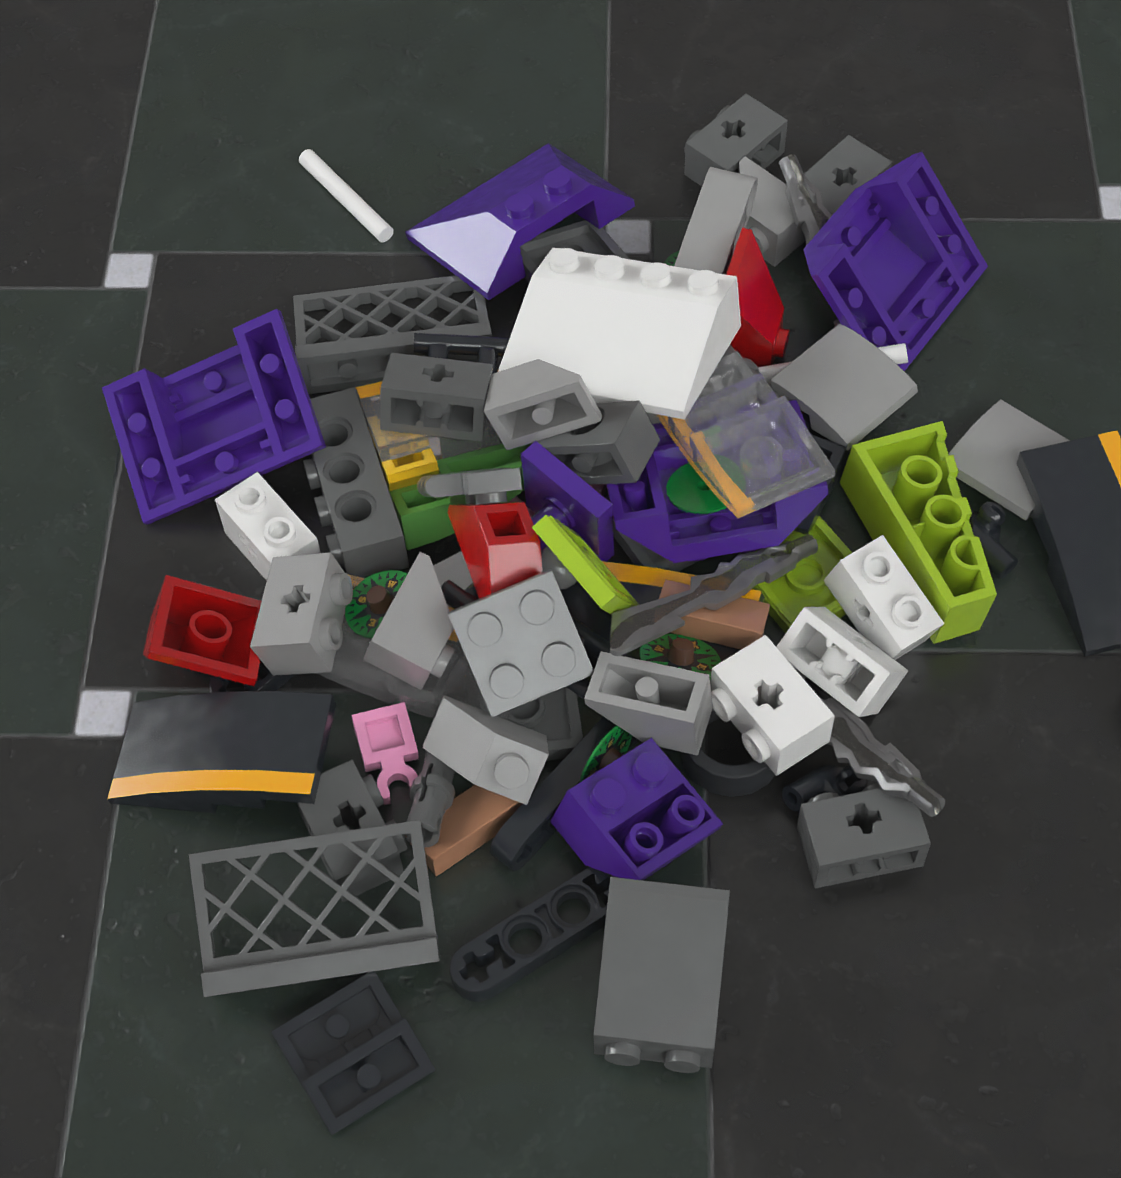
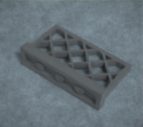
[293,275,492,394]
[188,820,440,997]

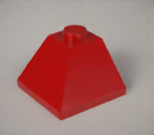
[726,227,790,367]
[143,575,262,686]

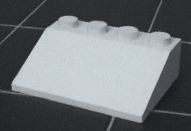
[498,247,741,420]

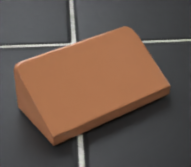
[653,580,770,650]
[404,785,523,877]

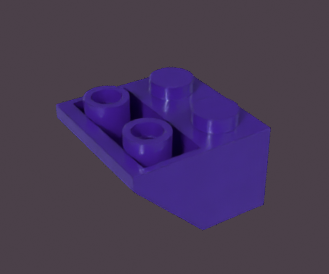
[550,738,723,880]

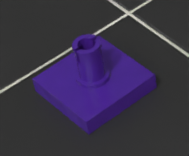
[521,441,614,562]

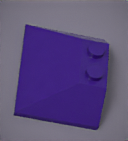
[405,143,635,300]
[803,152,988,371]
[102,309,326,525]
[606,400,828,563]

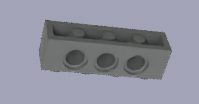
[303,387,409,582]

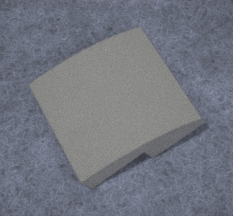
[770,323,918,450]
[949,399,1070,520]

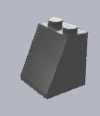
[594,877,730,1073]

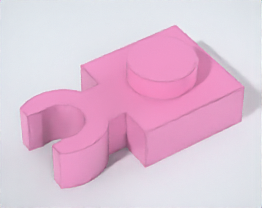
[352,702,418,805]

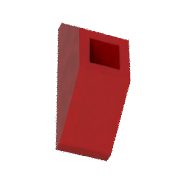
[447,501,542,599]

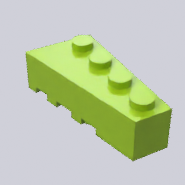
[840,421,997,644]

